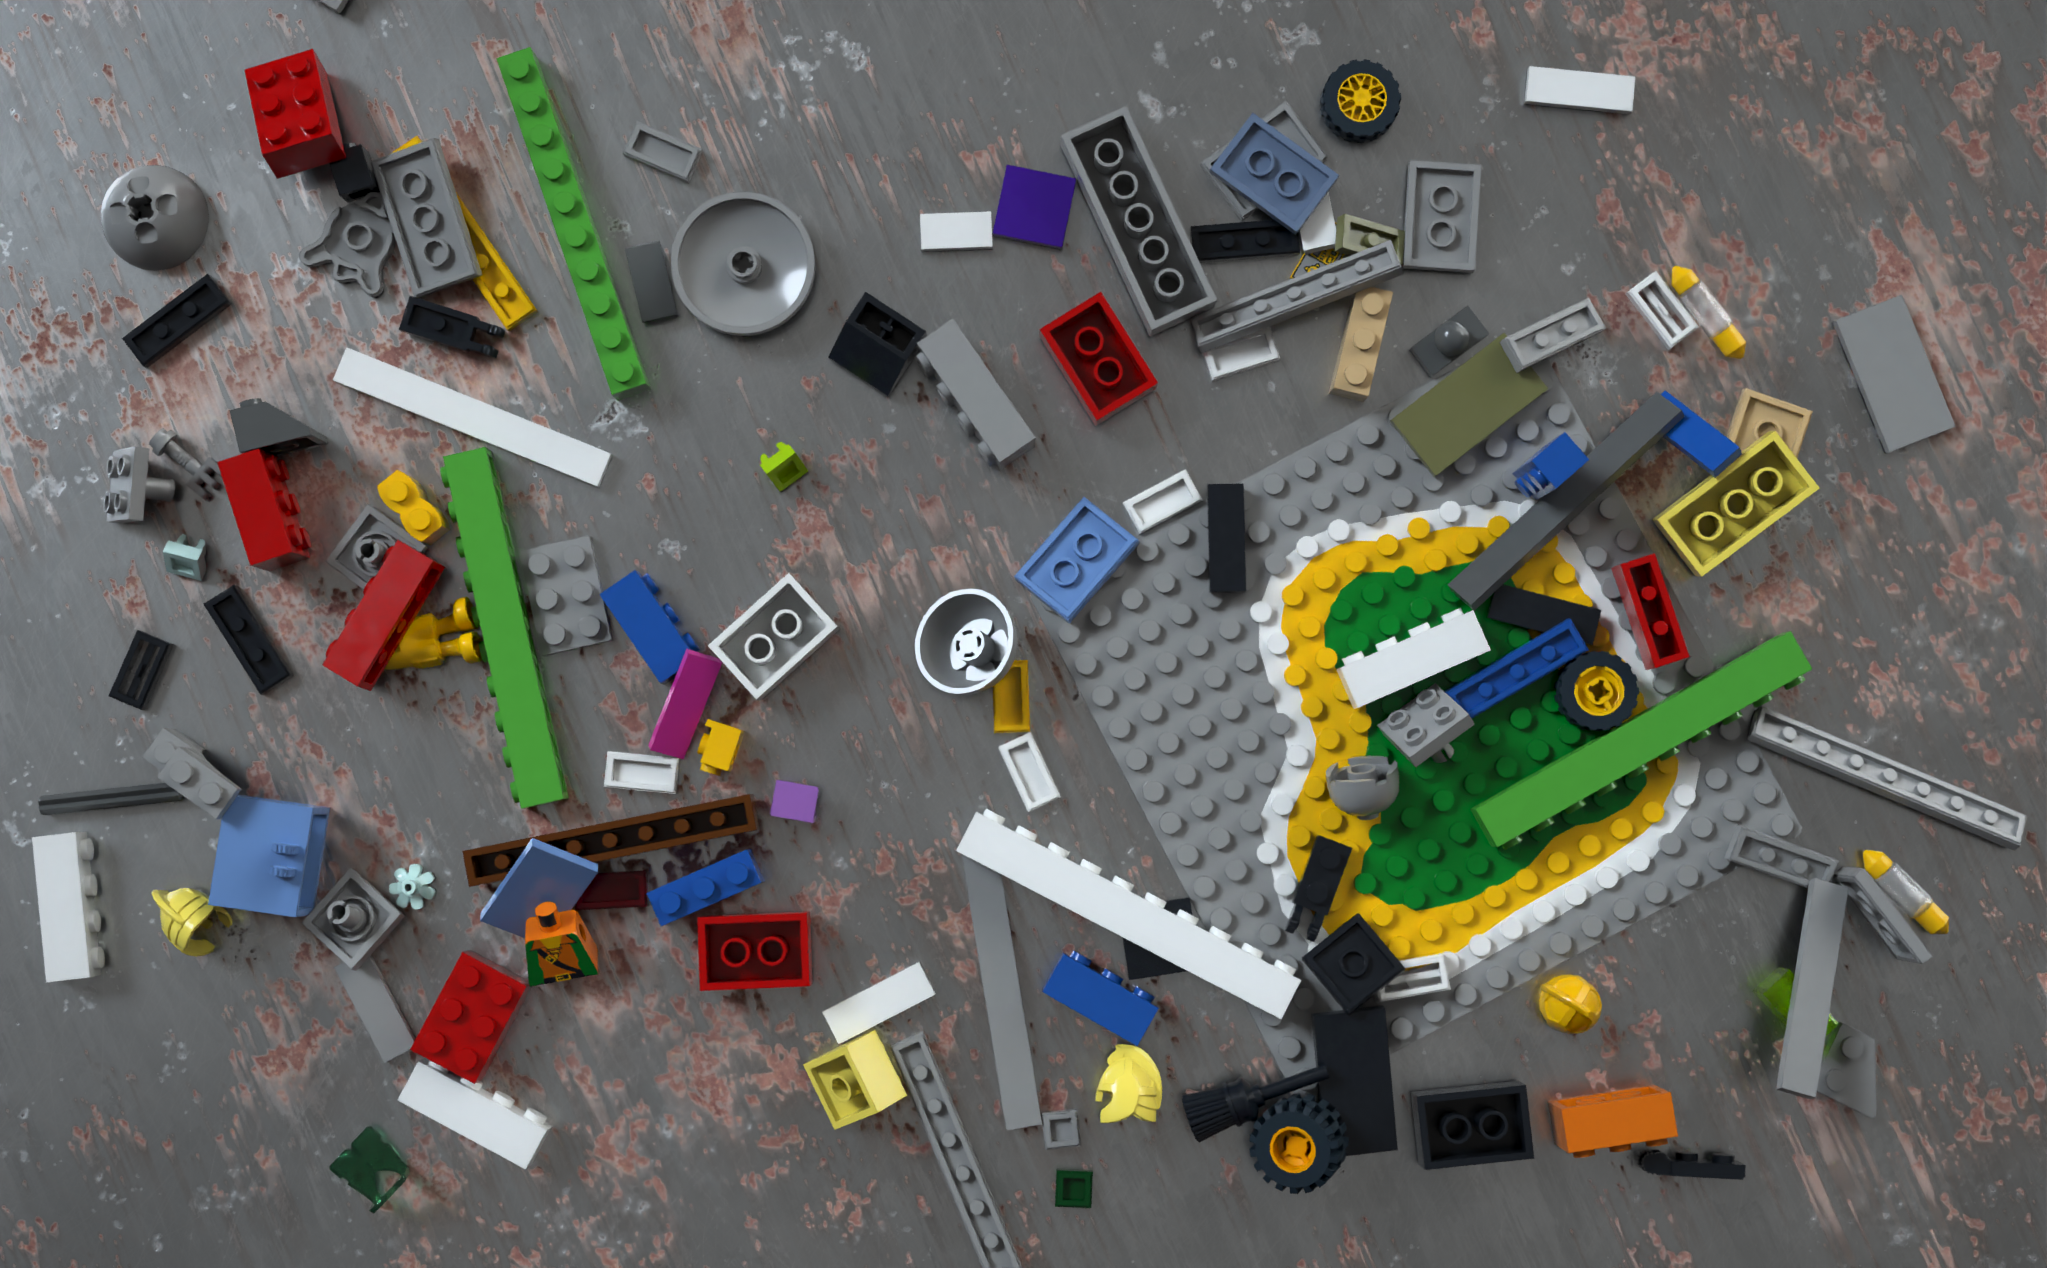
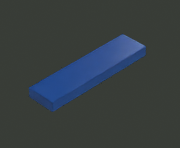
[1444,618,1589,719]

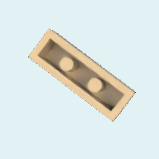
[1329,287,1393,402]

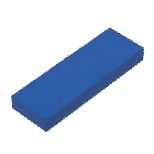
[1661,391,1742,478]

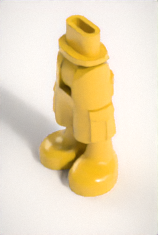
[385,597,482,670]

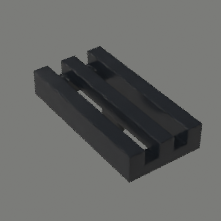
[109,630,174,710]

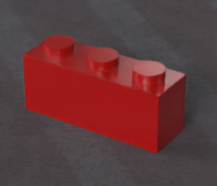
[1611,553,1690,670]

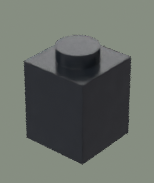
[329,143,380,203]

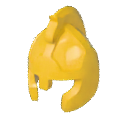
[1538,975,1602,1034]

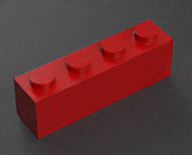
[322,540,445,691]

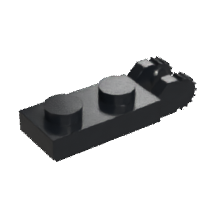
[399,296,506,359]
[1285,835,1352,942]
[1636,1149,1746,1180]

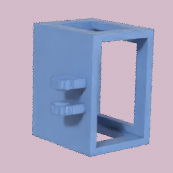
[208,795,330,917]

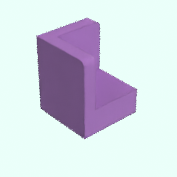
[770,780,819,823]

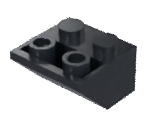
[828,292,927,397]

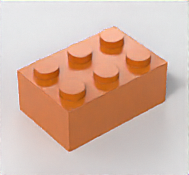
[1548,1085,1678,1158]

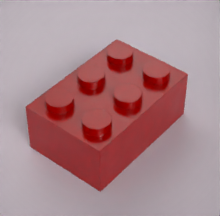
[245,49,346,179]
[1039,292,1158,426]
[217,448,311,572]
[697,911,813,991]
[410,950,532,1084]

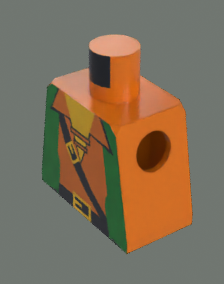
[525,902,598,987]

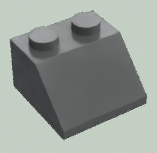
[229,398,328,457]

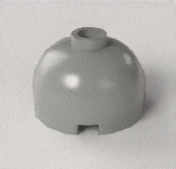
[1326,755,1399,820]

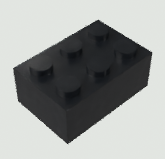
[1411,1081,1534,1170]

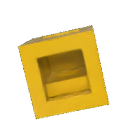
[697,719,745,776]

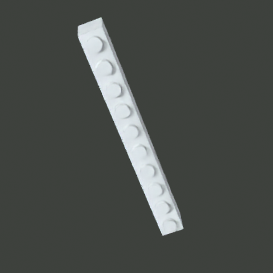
[956,809,1301,1019]

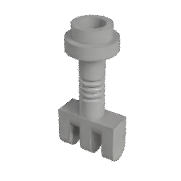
[149,428,222,501]

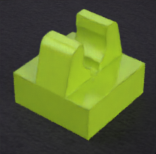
[760,442,808,492]

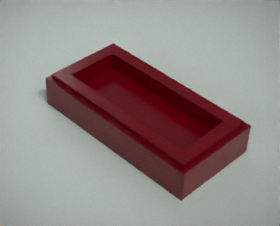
[575,870,649,910]

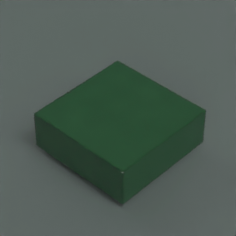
[1055,1169,1093,1208]

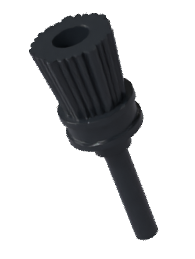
[1182,1064,1330,1143]

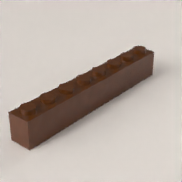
[462,794,760,887]

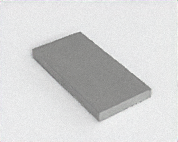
[370,138,483,298]
[1833,295,1956,453]

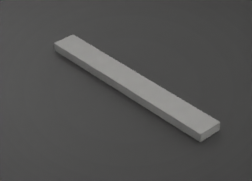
[1747,706,2027,851]
[961,854,1042,1130]
[890,1031,1023,1268]

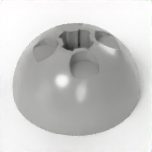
[101,165,209,271]
[915,589,1018,695]

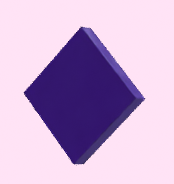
[992,164,1076,250]

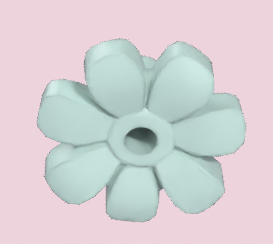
[389,864,436,910]

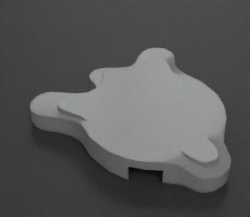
[299,192,396,297]

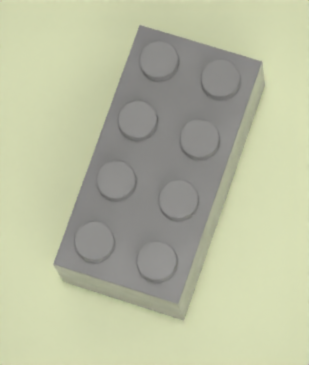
[916,319,1036,470]

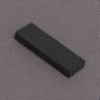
[1190,220,1300,263]
[122,274,232,368]
[1207,483,1246,593]
[1486,584,1601,645]
[203,585,294,695]

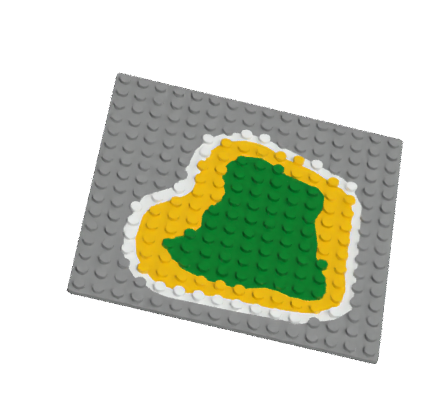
[1030,359,1802,1098]

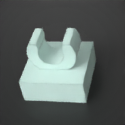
[163,534,207,581]

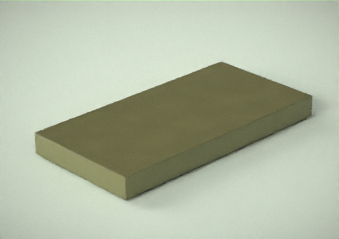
[1390,333,1548,477]

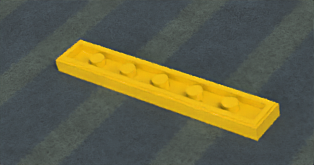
[390,136,538,331]

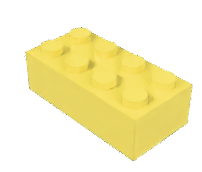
[1652,431,1820,577]

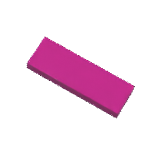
[648,649,722,759]

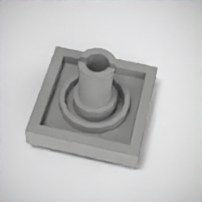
[103,446,175,523]
[325,504,428,590]
[1377,683,1474,767]
[301,868,405,971]

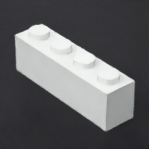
[1336,608,1491,709]
[32,832,105,983]
[398,1058,553,1169]

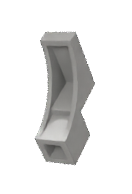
[142,728,242,819]

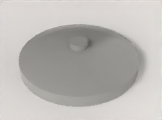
[671,191,815,336]

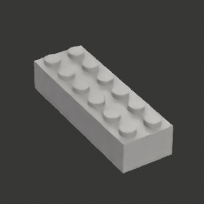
[1060,106,1217,337]

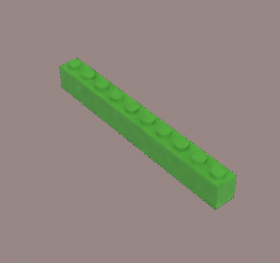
[496,47,651,401]
[440,447,569,809]
[1470,631,1812,850]

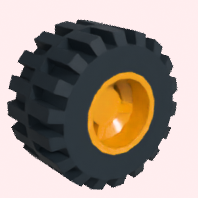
[1249,1093,1349,1194]

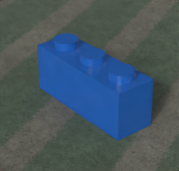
[1512,432,1589,500]
[599,570,700,685]
[647,849,765,926]
[1042,950,1159,1046]

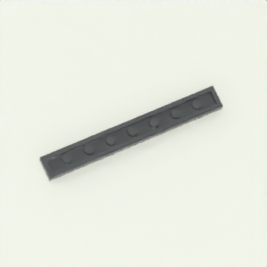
[1448,392,1684,611]

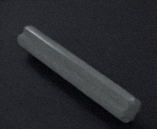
[38,783,184,815]

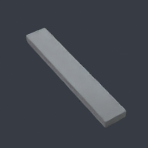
[1189,240,1404,353]
[1776,878,1849,1100]

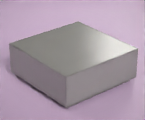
[1041,1108,1081,1150]

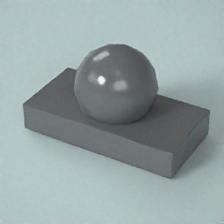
[1409,306,1489,377]

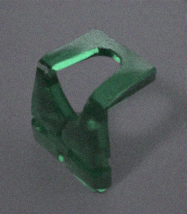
[329,1126,410,1213]

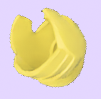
[151,888,233,956]
[1095,1044,1162,1123]

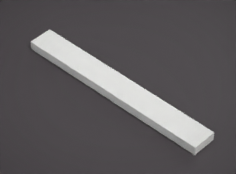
[333,347,613,488]

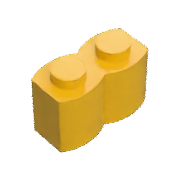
[377,470,450,546]

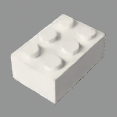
[708,573,840,701]

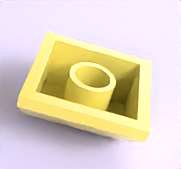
[803,1030,907,1130]

